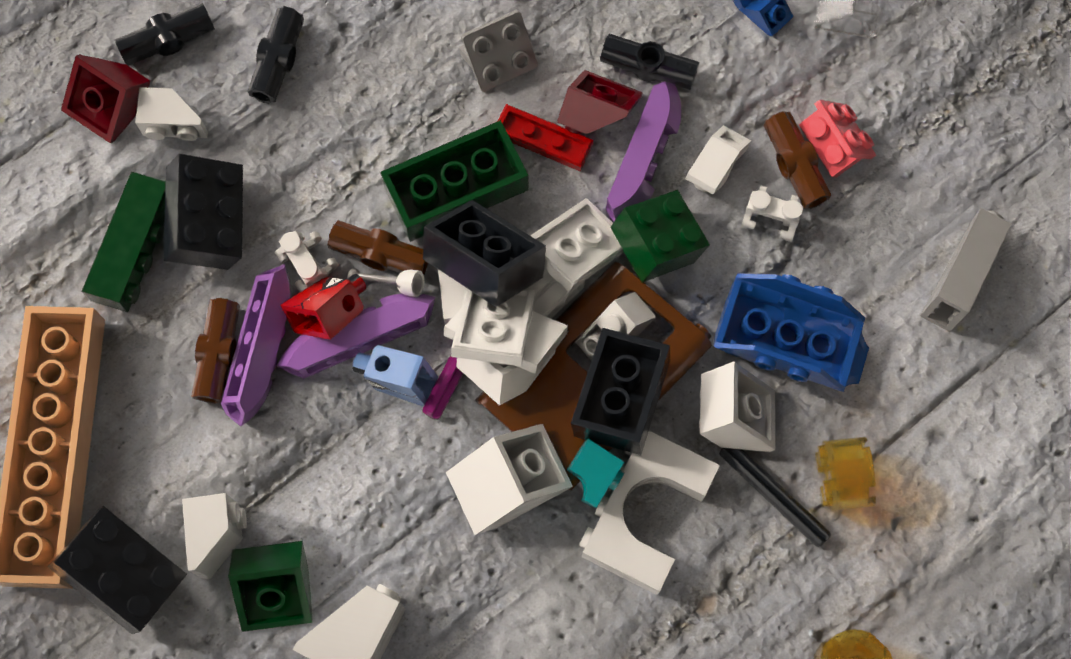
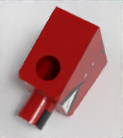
[280,274,366,340]

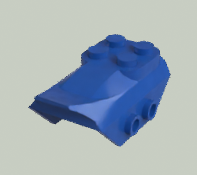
[713,273,869,392]

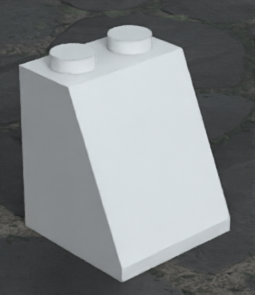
[446,424,573,535]
[293,584,406,659]

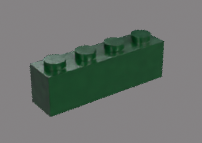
[81,172,166,312]

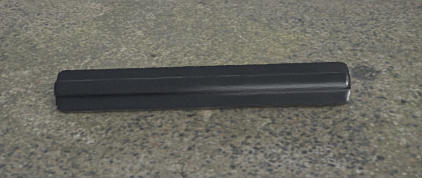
[719,448,831,547]

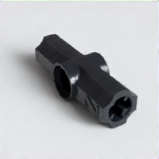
[115,3,215,66]
[248,6,304,104]
[600,33,700,90]

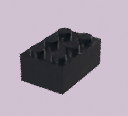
[164,153,243,270]
[423,200,546,307]
[571,328,671,455]
[48,506,187,634]

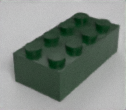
[380,120,529,242]

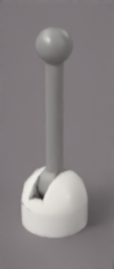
[347,269,424,297]

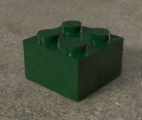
[610,190,710,283]

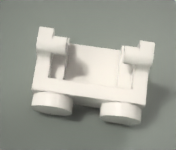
[741,185,804,242]
[275,231,339,292]

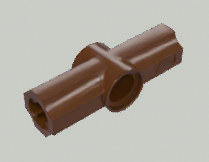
[763,111,831,209]
[327,220,429,275]
[191,298,240,403]

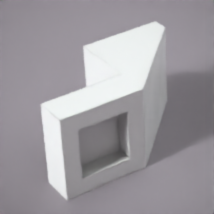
[685,125,751,194]

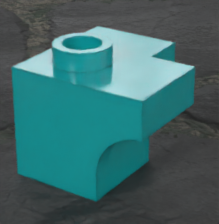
[567,439,625,508]

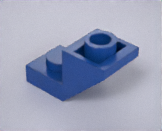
[733,0,794,36]

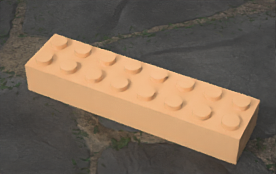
[0,306,105,589]

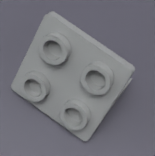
[459,10,538,92]

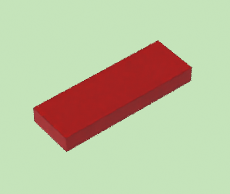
[498,104,594,172]

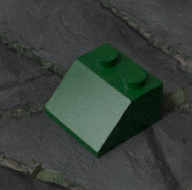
[228,541,313,632]

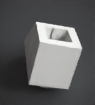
[135,87,208,141]
[576,292,656,361]

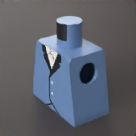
[353,345,438,407]

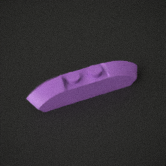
[606,81,681,223]
[221,264,292,426]
[277,293,436,379]

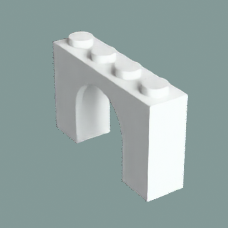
[579,431,720,595]

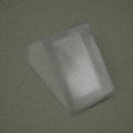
[814,0,881,39]

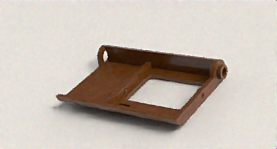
[475,262,712,491]

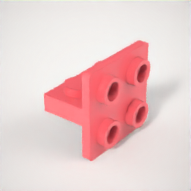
[799,100,876,178]

